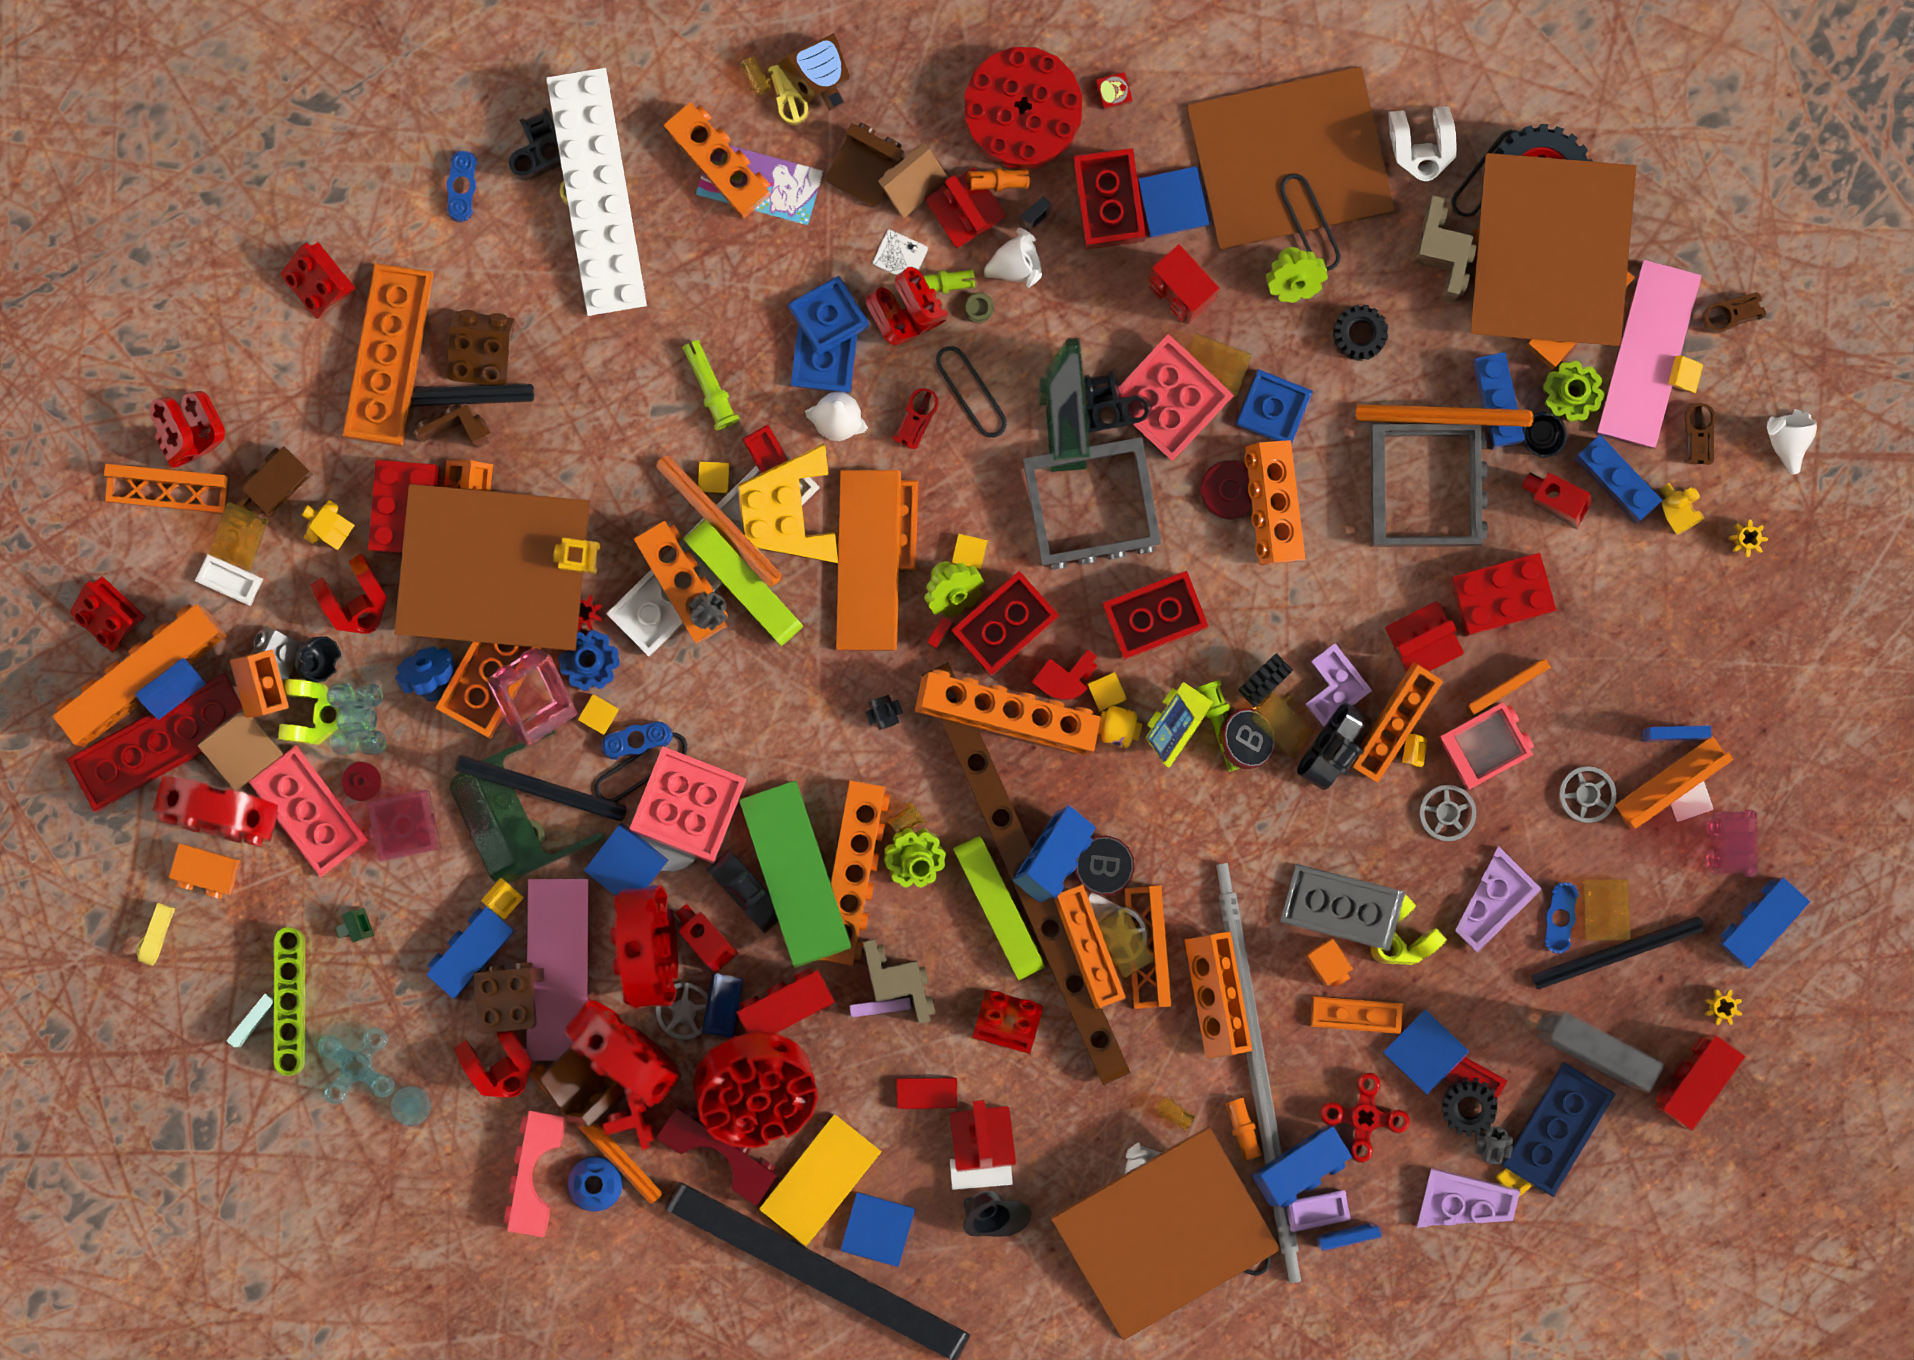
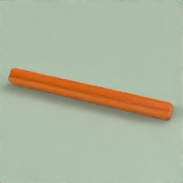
[1355,404,1533,427]
[656,455,782,587]
[530,1064,662,1204]

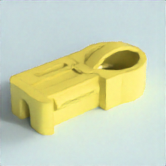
[768,65,809,125]
[137,903,175,967]

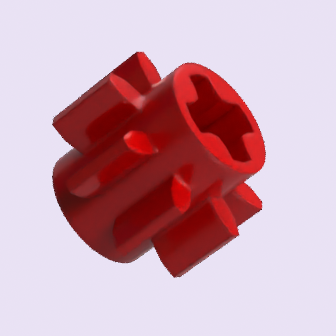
[578,595,603,631]

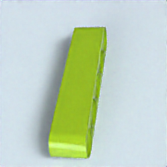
[683,519,804,647]
[953,835,1046,981]
[274,927,305,1076]

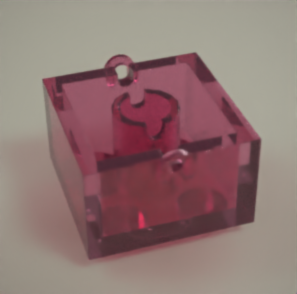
[367,790,442,862]
[1706,810,1758,877]

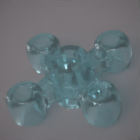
[327,683,387,755]
[317,1027,395,1105]

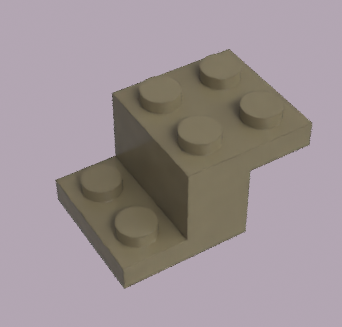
[1414,196,1476,303]
[863,940,935,1023]

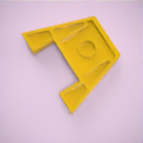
[738,444,838,563]

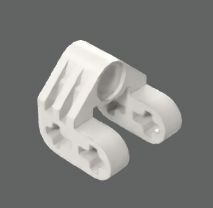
[1388,106,1457,181]

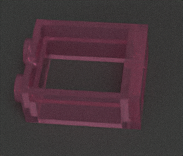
[487,648,577,746]

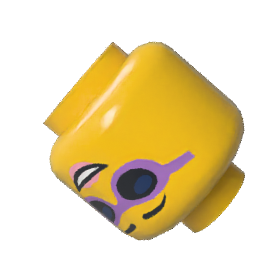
[1098,706,1143,748]

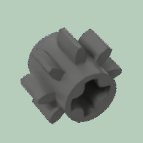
[689,591,728,631]
[1475,1126,1513,1164]

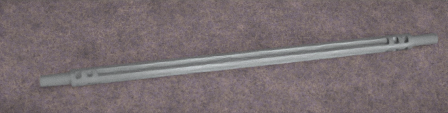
[1216,863,1301,1283]

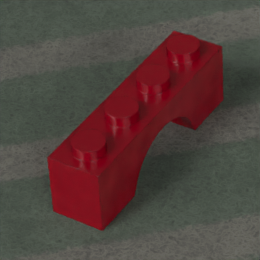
[656,1106,778,1206]

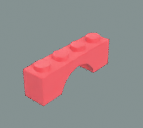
[504,1110,566,1237]

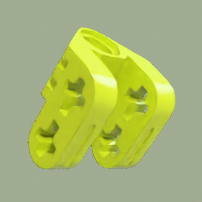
[278,679,346,745]
[1370,894,1447,965]

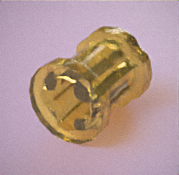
[887,801,926,833]

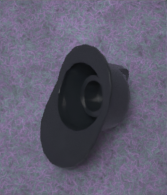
[963,1191,1032,1237]

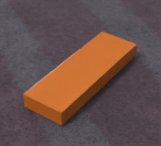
[899,480,919,571]
[1466,658,1551,716]
[1310,996,1403,1034]

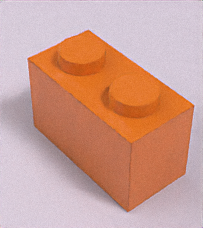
[230,649,289,718]
[169,843,241,899]
[1304,939,1353,988]

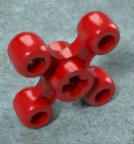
[1319,1072,1410,1163]

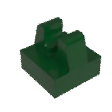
[334,908,375,943]

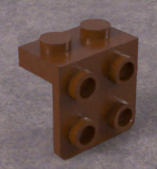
[826,122,905,207]
[447,310,515,385]
[413,403,490,448]
[474,962,544,1033]
[539,1047,625,1127]

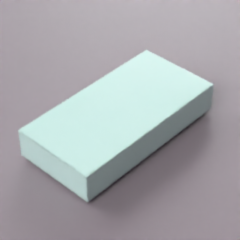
[227,994,274,1048]

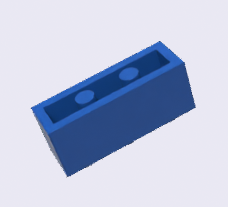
[1472,352,1525,450]
[1574,434,1662,524]
[1012,805,1096,903]
[1718,877,1811,969]
[426,906,516,999]
[1251,1126,1352,1208]

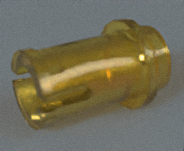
[739,56,772,96]
[1155,1096,1196,1132]

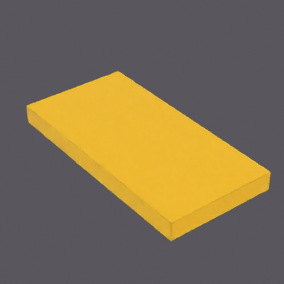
[759,1114,882,1247]

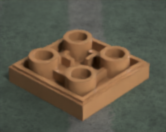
[878,143,948,218]
[197,708,283,791]

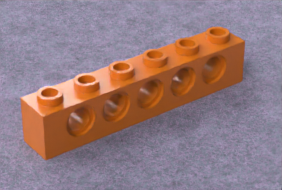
[915,670,1101,756]
[819,780,890,966]

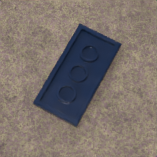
[1501,1062,1615,1197]

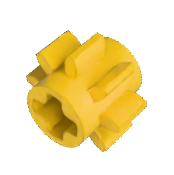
[1729,519,1768,558]
[1705,989,1742,1025]

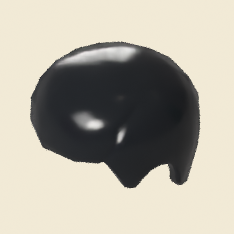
[1522,411,1568,458]
[294,636,341,683]

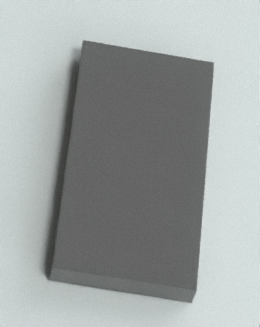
[1280,864,1406,951]

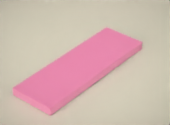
[1597,260,1702,449]
[526,879,589,1061]

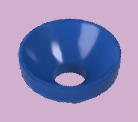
[568,1156,623,1212]

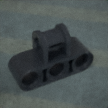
[509,107,561,181]
[1063,369,1152,435]
[1297,703,1372,790]
[706,849,779,934]

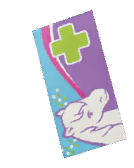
[696,145,823,225]

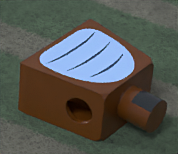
[778,33,849,111]

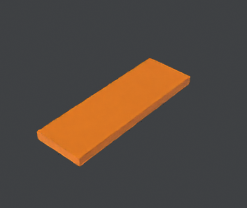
[342,263,434,447]
[836,470,901,651]

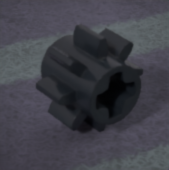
[865,695,903,731]

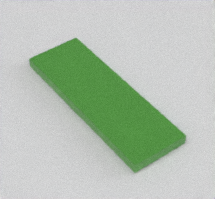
[739,780,852,968]

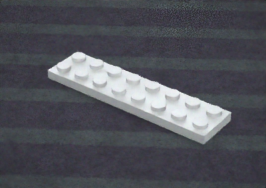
[546,68,647,316]
[607,452,820,657]

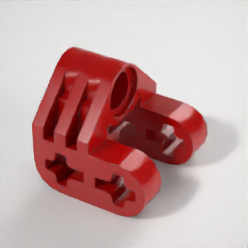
[866,267,948,345]
[149,391,225,468]
[310,553,387,634]
[454,1030,533,1098]

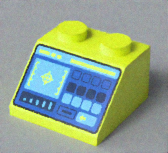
[1146,682,1213,768]

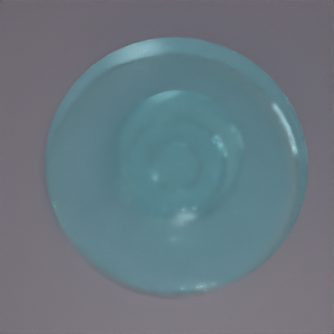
[391,1086,432,1126]

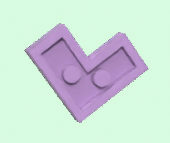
[1306,643,1372,728]

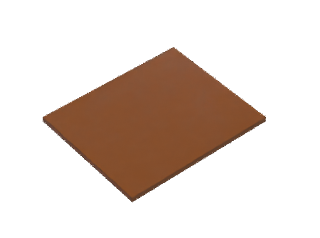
[1187,66,1395,251]
[1470,153,1637,346]
[394,484,590,651]
[1051,1126,1281,1341]

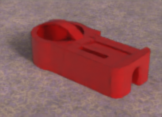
[893,388,939,449]

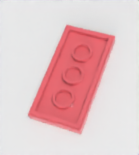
[248,745,369,877]

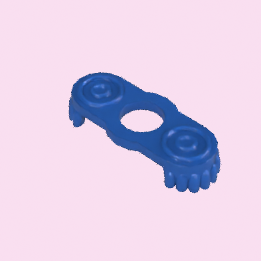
[446,151,478,223]
[602,721,673,760]
[1544,882,1579,954]

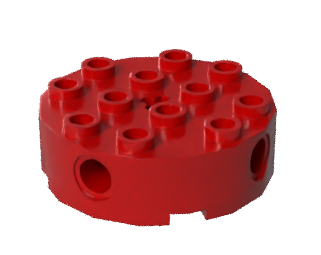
[964,47,1082,170]
[152,775,278,847]
[610,885,679,1009]
[565,998,682,1107]
[692,1031,818,1148]

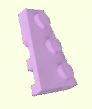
[1455,846,1541,953]
[1417,1167,1520,1228]

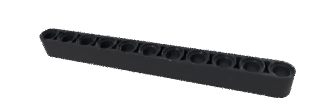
[665,1181,971,1360]

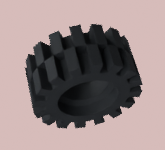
[1333,305,1388,361]
[1238,653,1293,707]
[1442,1077,1498,1137]

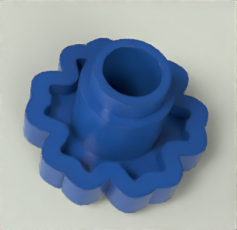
[558,630,620,691]
[395,647,456,702]

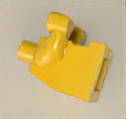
[1660,483,1705,535]
[301,500,355,550]

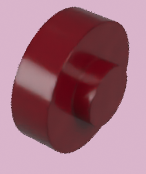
[341,762,382,801]

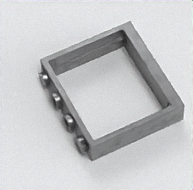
[1370,424,1488,547]
[1023,437,1161,571]
[1536,1011,1664,1092]

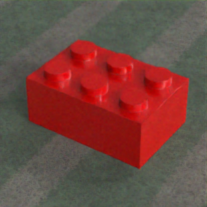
[1073,148,1146,250]
[1149,244,1220,324]
[368,460,439,555]
[1449,553,1557,637]
[951,570,1059,677]
[1101,570,1209,661]
[737,968,836,1034]
[1654,1034,1746,1131]

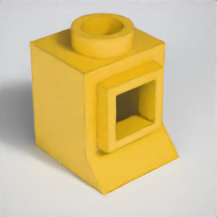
[554,538,600,575]

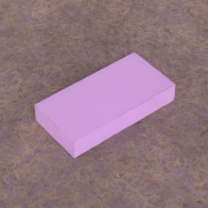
[850,997,911,1017]
[1287,1190,1351,1232]

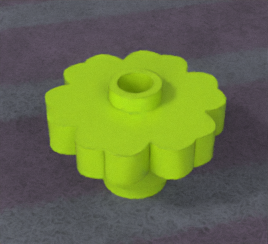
[1266,247,1328,303]
[1542,361,1604,423]
[924,561,984,617]
[883,828,946,888]

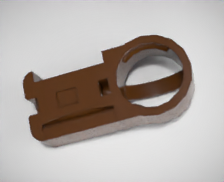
[1701,292,1766,334]
[1684,403,1716,465]

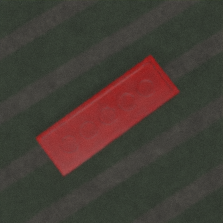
[65,672,243,812]

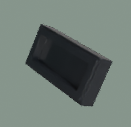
[1020,196,1050,232]

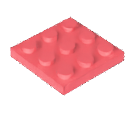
[1119,334,1235,461]
[629,746,747,864]

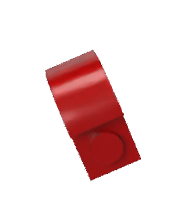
[1031,649,1097,701]

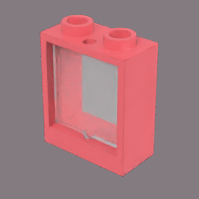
[1438,702,1534,791]

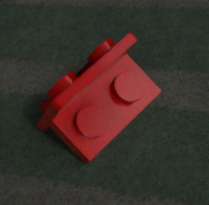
[925,168,1006,248]
[280,242,356,319]
[70,576,146,653]
[1385,601,1464,672]
[972,989,1043,1054]
[603,1093,655,1150]
[950,1100,1016,1172]

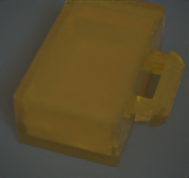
[1250,692,1314,758]
[1098,908,1155,978]

